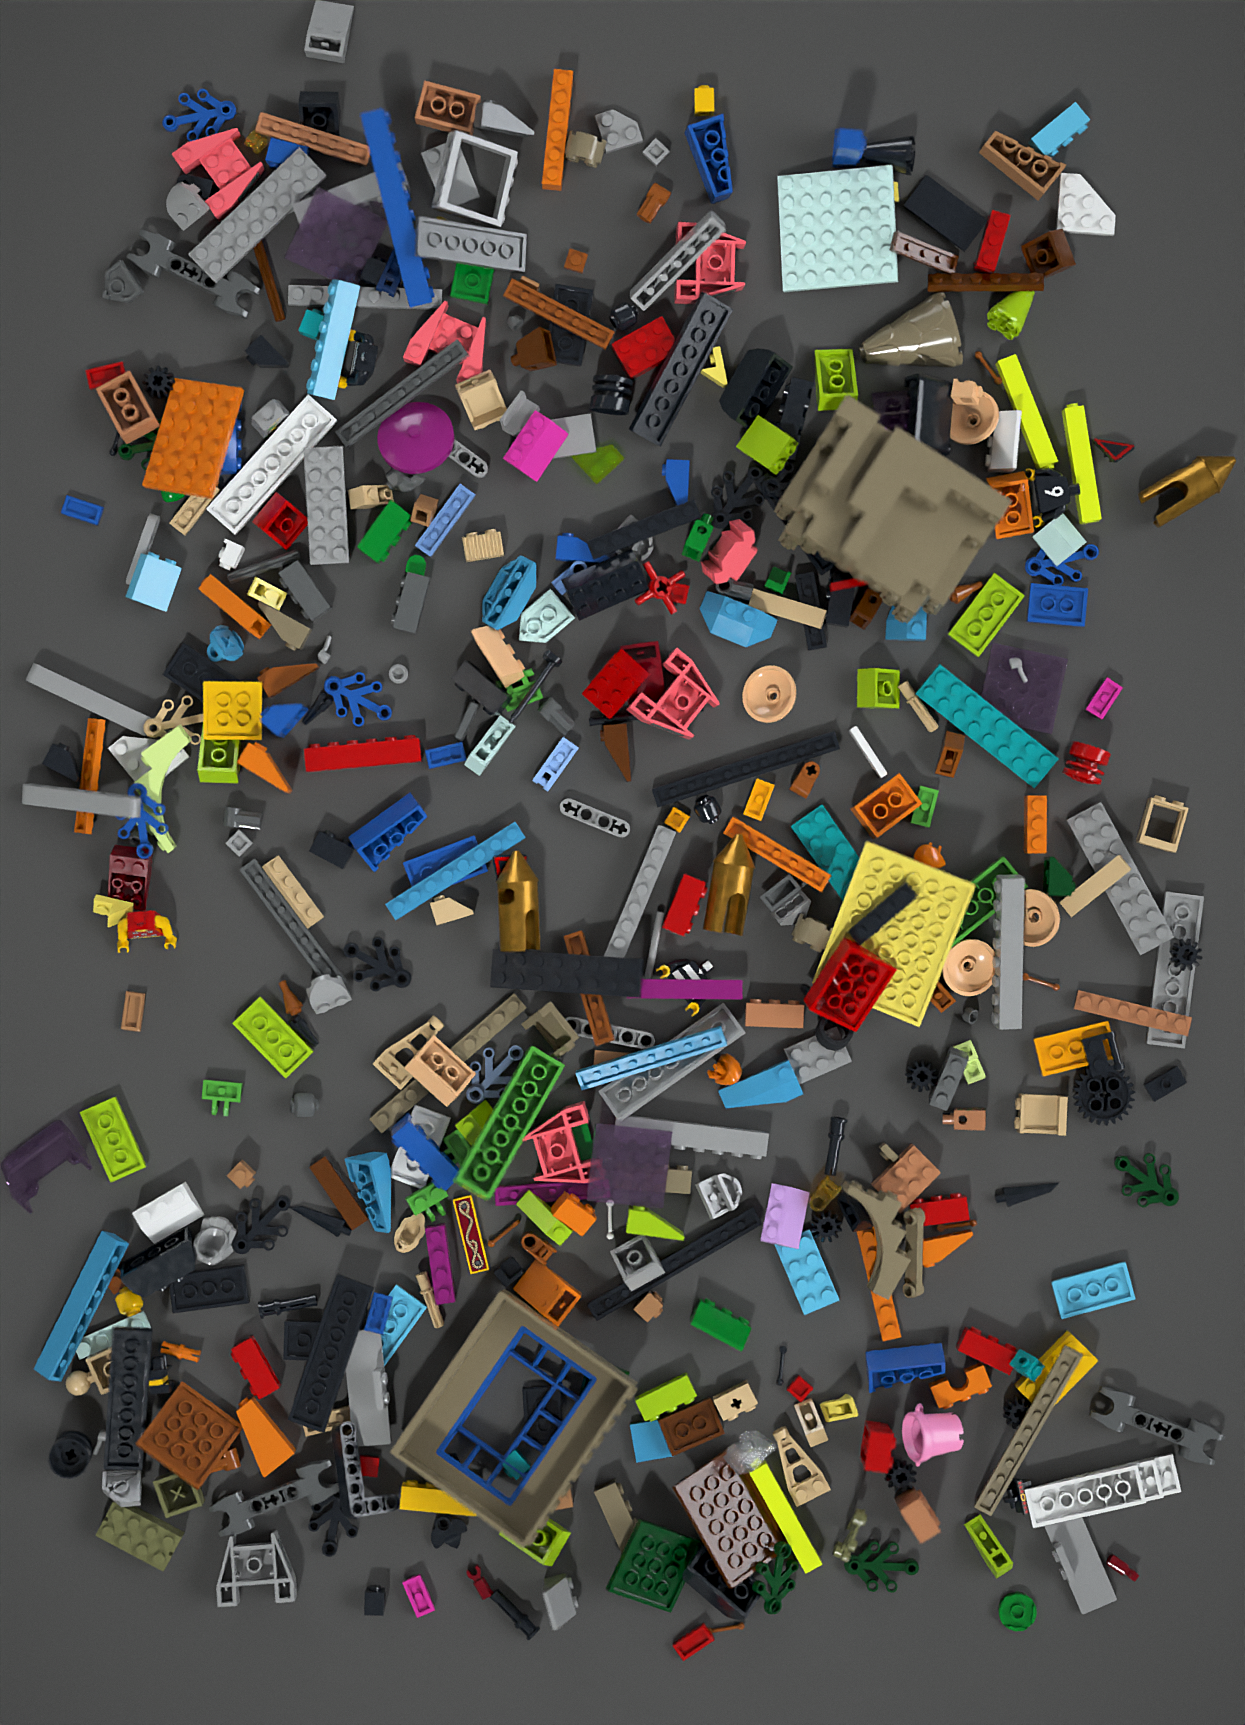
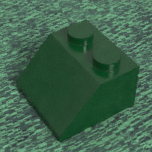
[1043,857,1075,896]

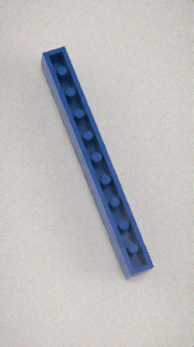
[360,108,435,308]

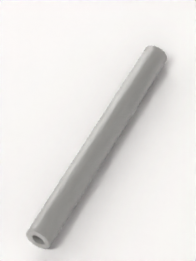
[644,911,664,979]

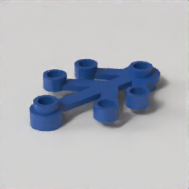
[162,89,236,142]
[1025,544,1099,586]
[324,672,392,727]
[116,783,169,859]

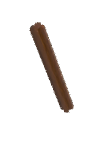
[253,240,285,322]

